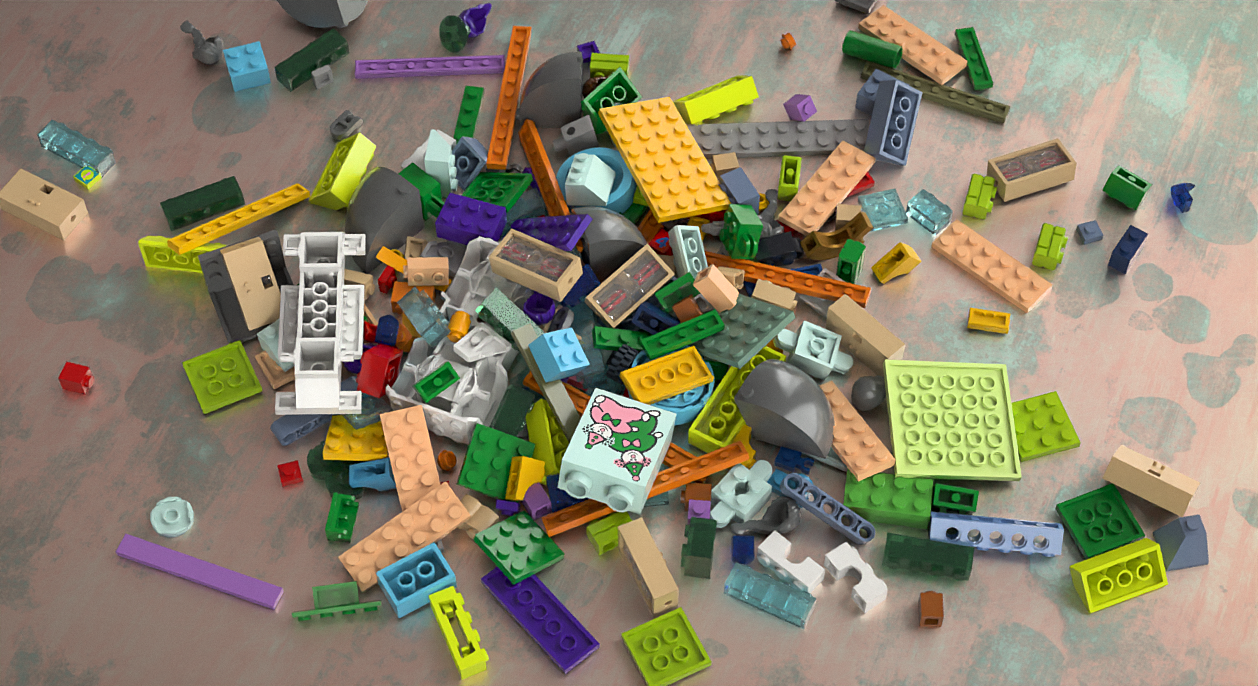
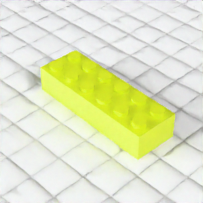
[688,346,786,453]

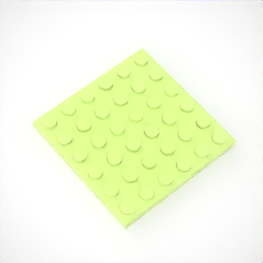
[883,360,1022,481]

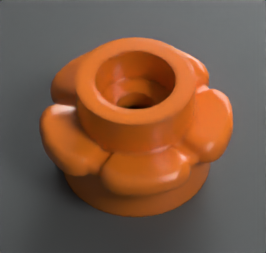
[780,33,796,50]
[437,450,457,471]

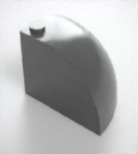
[277,0,368,28]
[516,52,583,128]
[345,167,424,274]
[570,206,647,287]
[734,359,835,459]

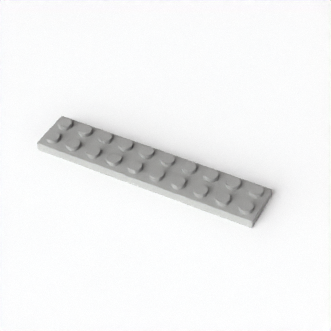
[687,119,869,159]

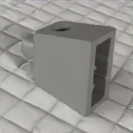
[553,115,599,157]

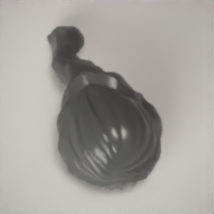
[180,20,224,65]
[758,189,784,239]
[851,375,886,411]
[730,496,801,536]

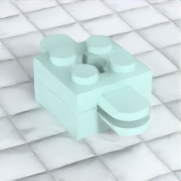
[773,320,853,380]
[710,460,772,528]

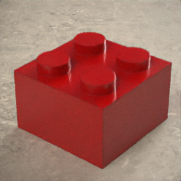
[356,343,403,398]

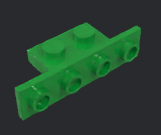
[292,581,382,621]

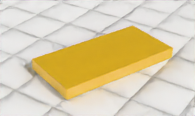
[620,346,714,405]

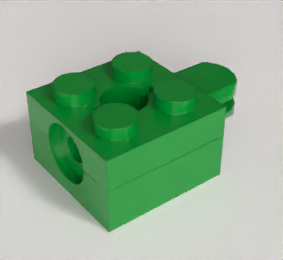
[398,162,444,221]
[719,204,763,260]

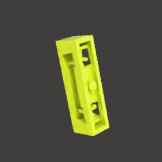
[428,586,489,679]

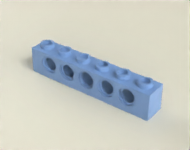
[928,512,1064,557]

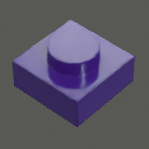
[577,41,600,64]
[496,500,521,517]

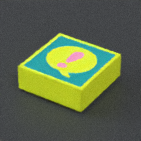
[73,164,102,190]

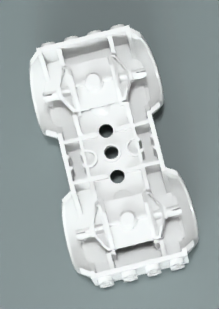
[386,236,558,445]

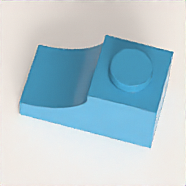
[349,458,396,491]

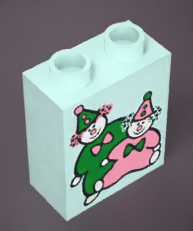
[558,388,677,515]

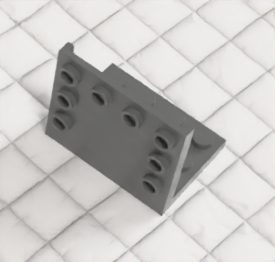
[198,229,294,344]

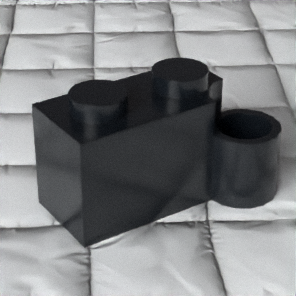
[756,231,804,267]

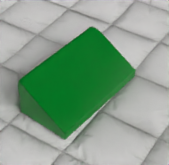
[412,361,461,403]

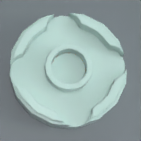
[150,497,194,538]

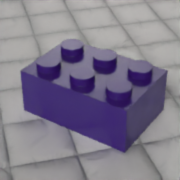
[435,193,507,245]

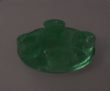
[439,15,470,53]

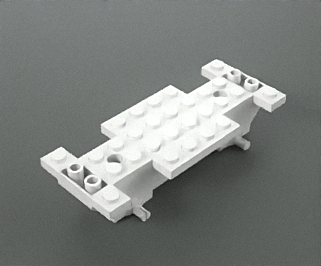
[275,232,366,415]

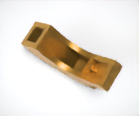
[800,211,873,260]

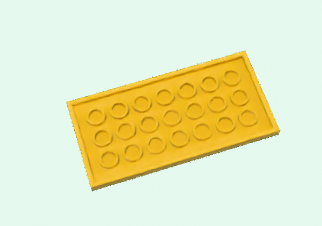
[599,97,731,223]

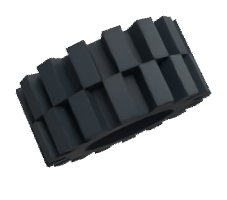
[606,344,640,385]

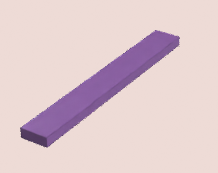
[355,55,505,79]
[116,534,284,610]

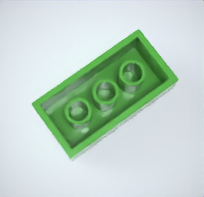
[842,469,933,529]

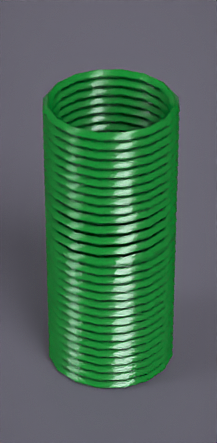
[842,30,903,69]

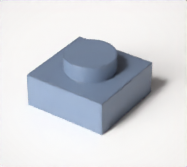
[1076,220,1104,244]

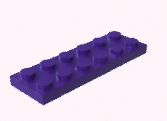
[500,214,593,251]
[481,567,600,674]

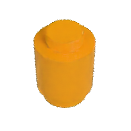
[446,311,471,343]

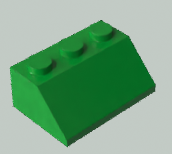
[581,67,643,135]

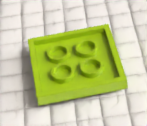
[182,340,263,414]
[1011,391,1081,462]
[621,607,712,686]

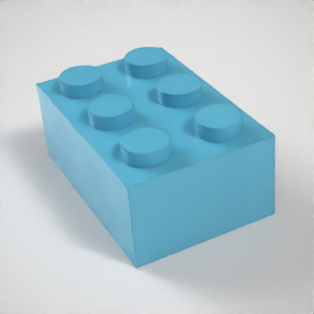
[376,542,457,618]

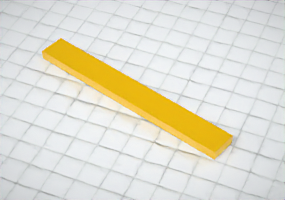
[167,183,310,255]

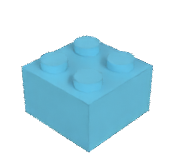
[223,41,271,92]
[528,327,590,383]

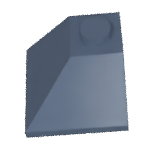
[452,136,488,191]
[1153,514,1209,572]

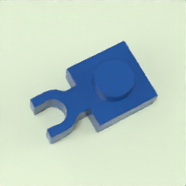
[774,447,814,475]

